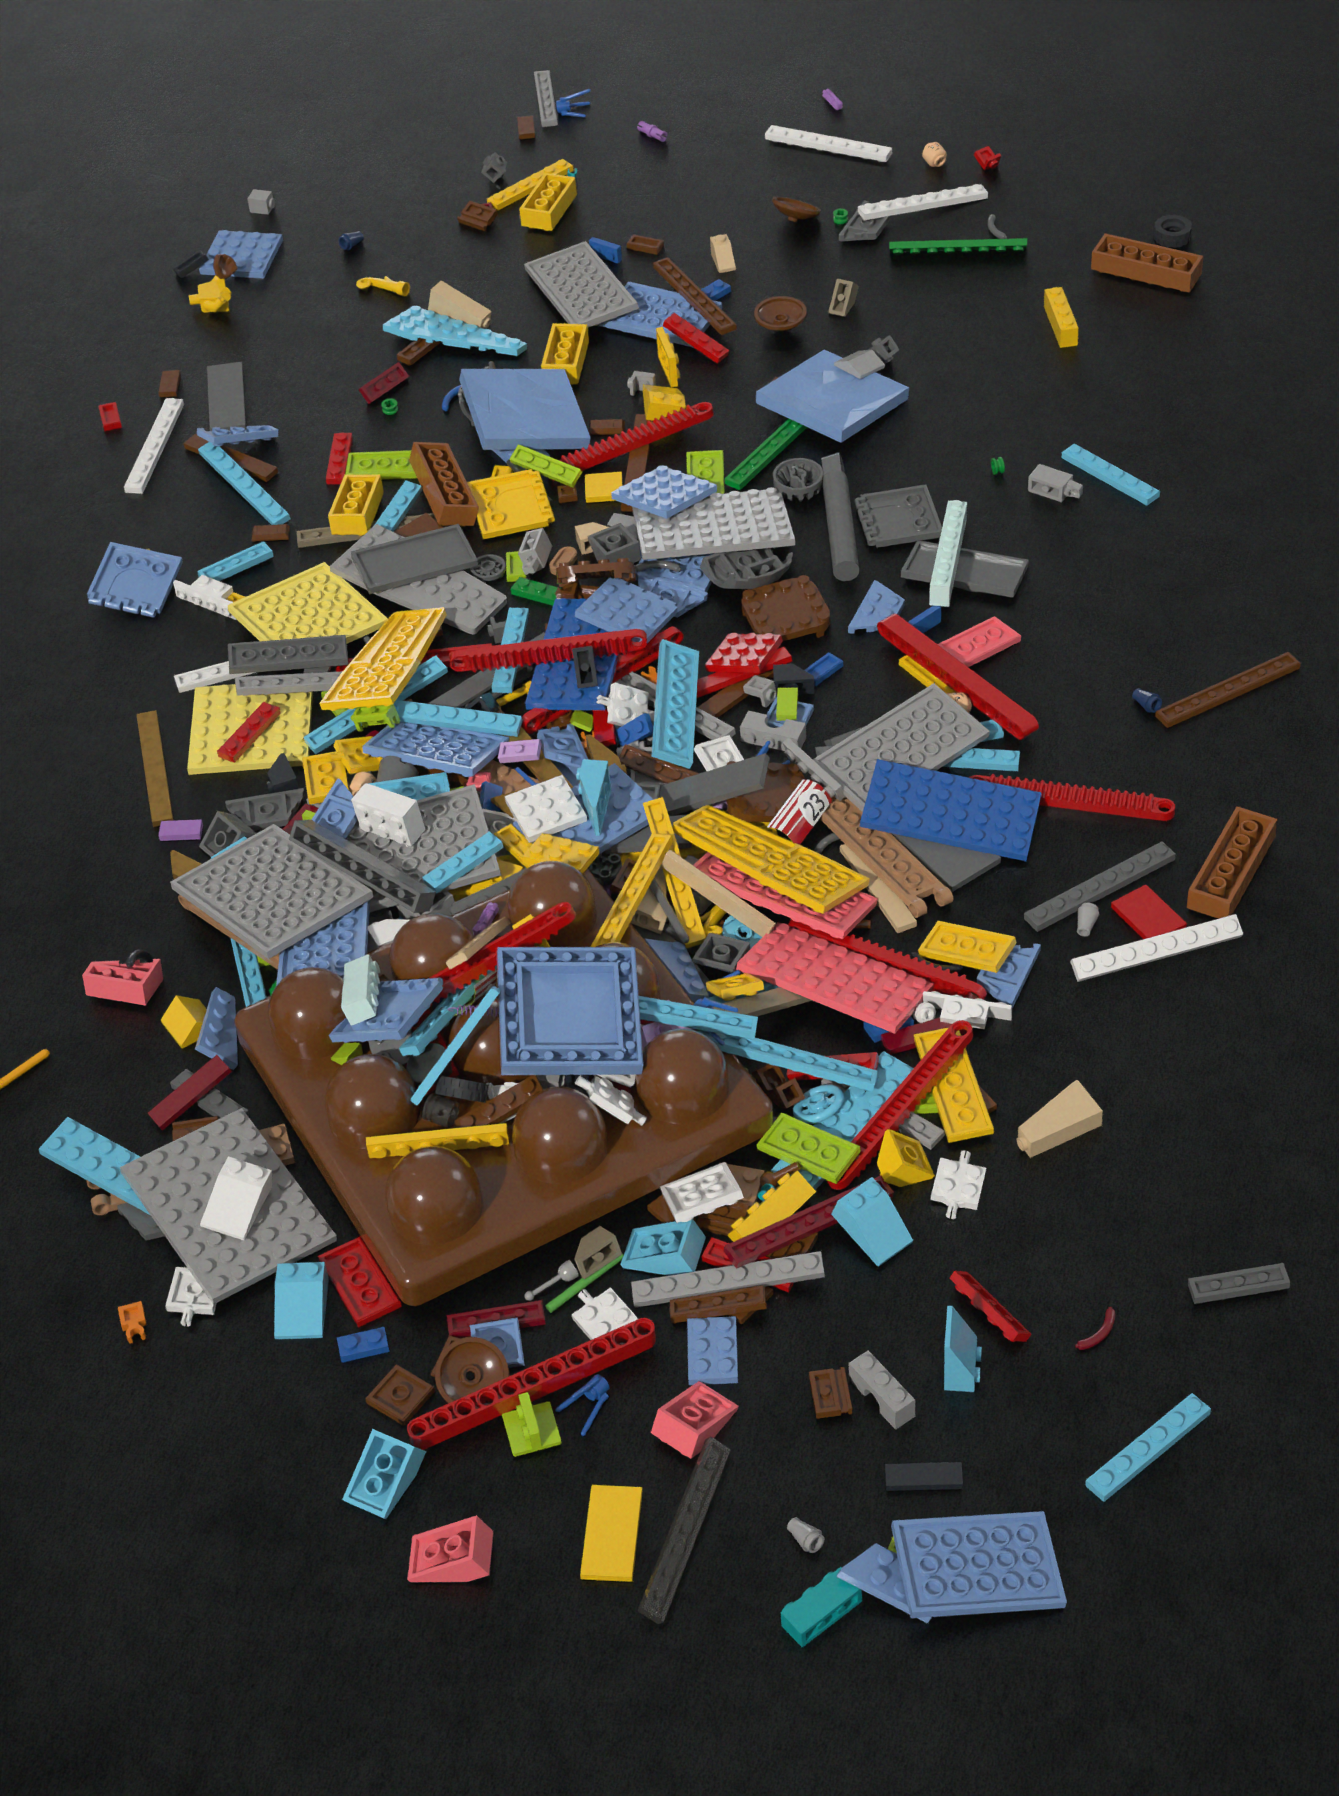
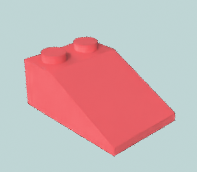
[651,1381,739,1459]
[407,1516,493,1582]

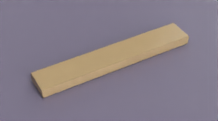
[840,844,917,933]
[661,850,775,937]
[446,917,511,969]

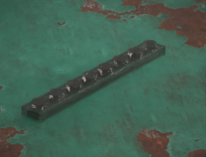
[637,1436,731,1624]

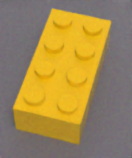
[520,173,577,231]
[541,323,589,385]
[328,475,384,536]

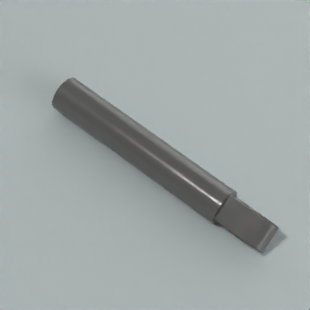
[821,452,859,581]

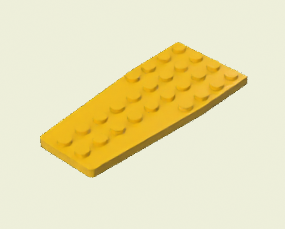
[319,607,447,711]
[672,805,870,914]

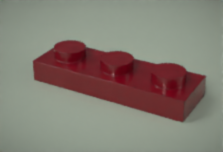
[358,362,409,404]

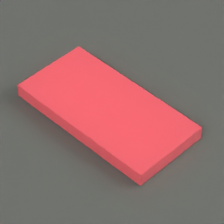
[938,616,1021,667]

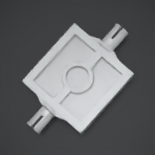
[597,682,655,727]
[575,1075,647,1126]
[931,1151,986,1219]
[166,1267,217,1326]
[572,1288,638,1345]

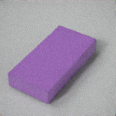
[159,820,203,841]

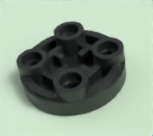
[588,851,622,886]
[406,1043,453,1088]

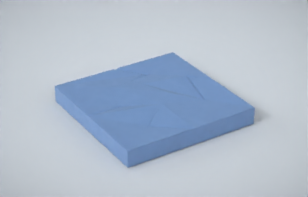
[756,350,909,442]
[459,369,591,450]
[497,947,643,1075]

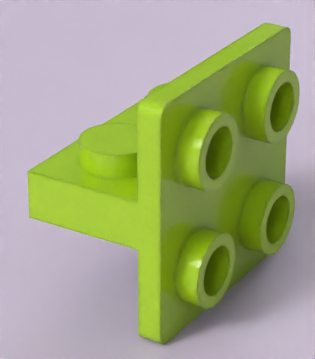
[502,1392,561,1456]

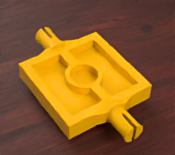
[328,736,383,774]

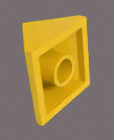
[161,995,207,1049]

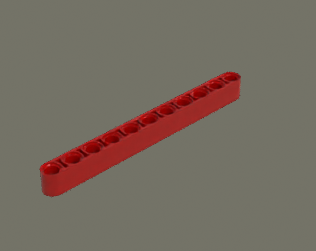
[877,614,1039,740]
[407,1318,656,1450]

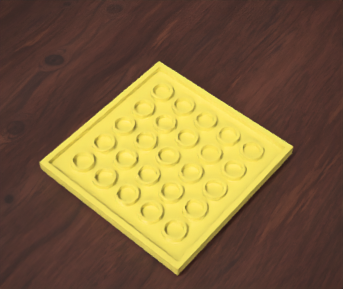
[227,562,388,670]
[187,684,313,775]

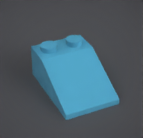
[577,759,612,836]
[831,1177,913,1267]
[621,1219,706,1276]
[274,1262,329,1339]
[944,1306,982,1392]
[342,1429,426,1519]

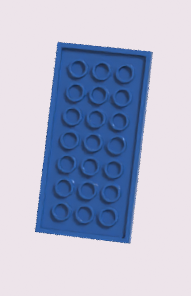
[525,598,620,710]
[860,759,1041,861]

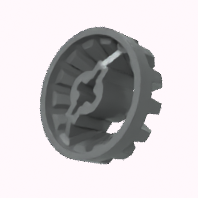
[773,458,823,502]

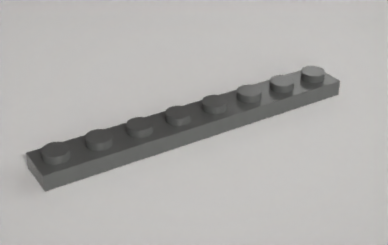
[1024,842,1176,932]

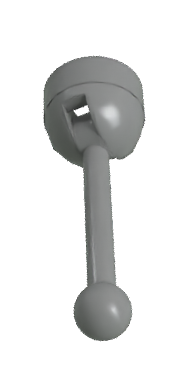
[525,1260,579,1301]

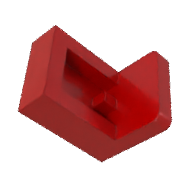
[974,146,1002,171]

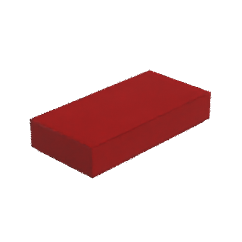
[99,402,122,431]

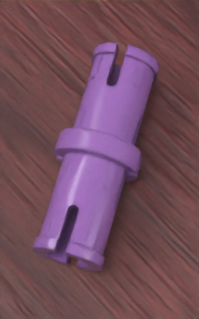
[637,121,667,142]

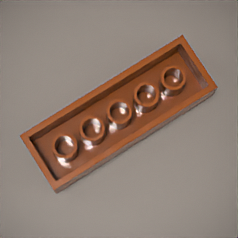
[1091,233,1203,292]
[409,442,479,526]
[1187,807,1277,919]

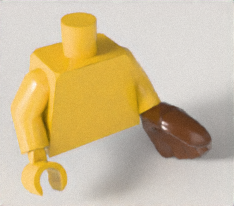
[189,254,238,312]

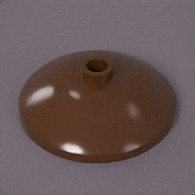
[772,196,821,222]
[754,296,807,331]
[435,1337,509,1405]

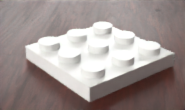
[505,775,587,843]
[660,1162,744,1223]

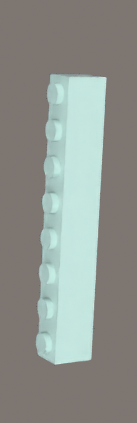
[929,500,967,607]

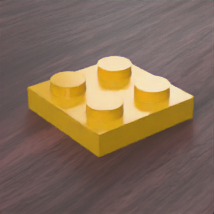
[706,973,764,1001]

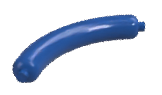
[442,385,461,411]

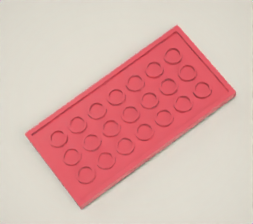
[693,852,878,939]
[736,922,934,1034]

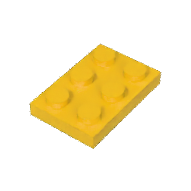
[656,327,680,387]
[302,751,349,805]
[522,833,599,874]

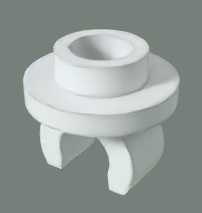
[913,1002,936,1023]

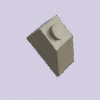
[828,279,859,317]
[575,1226,622,1279]

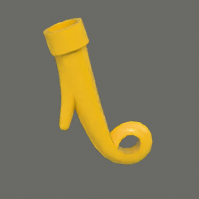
[356,276,410,296]
[700,905,727,937]

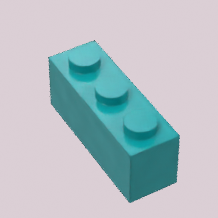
[781,1567,862,1647]

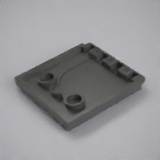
[854,485,942,548]

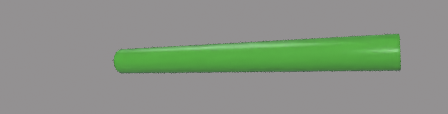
[545,1254,624,1313]

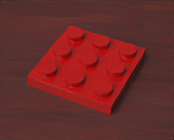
[705,633,783,673]

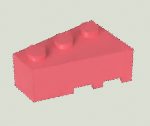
[82,959,163,1005]

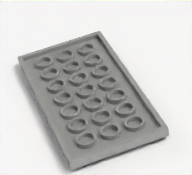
[524,241,639,327]
[813,684,990,812]

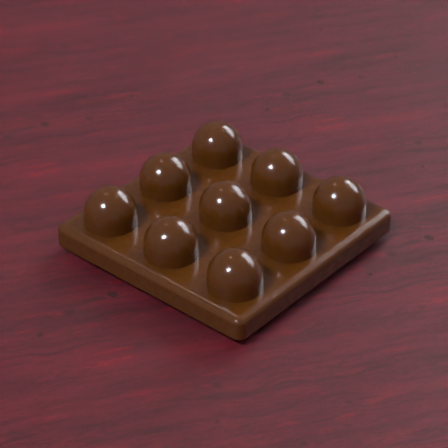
[235,861,773,1306]

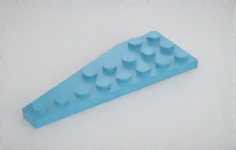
[383,306,527,356]

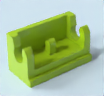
[351,704,401,731]

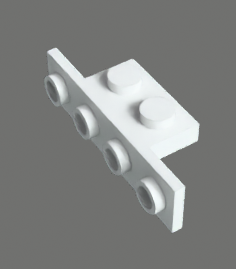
[173,575,237,620]
[923,991,1012,1029]

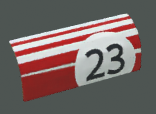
[767,780,832,845]
[452,969,497,1017]

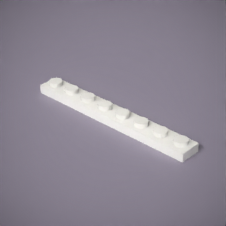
[765,125,892,162]
[858,184,988,220]
[124,398,184,494]
[1070,914,1243,982]

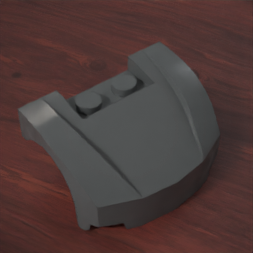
[700,548,793,589]

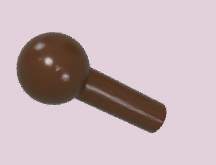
[760,1161,801,1188]

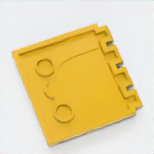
[467,469,555,539]

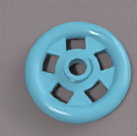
[793,1084,844,1124]

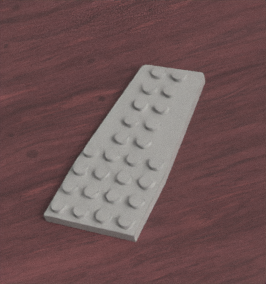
[330,524,507,634]

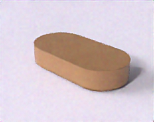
[549,547,577,575]

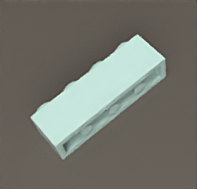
[341,954,380,1026]

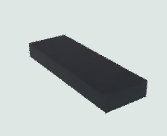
[885,1462,963,1491]

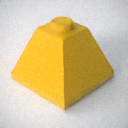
[877,1129,935,1187]

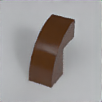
[751,1064,805,1109]

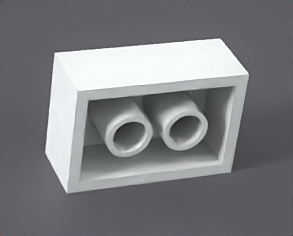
[351,783,426,846]

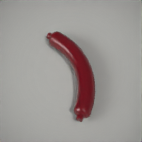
[1075,1307,1115,1350]

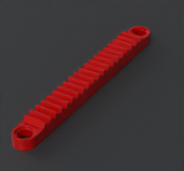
[549,402,714,481]
[521,627,683,734]
[450,629,647,673]
[969,774,1175,821]
[430,902,576,1007]
[787,919,987,1000]
[827,1020,973,1190]

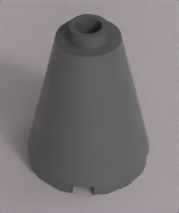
[376,755,419,782]

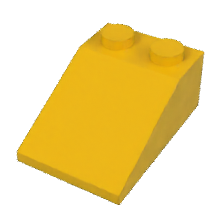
[642,384,686,421]

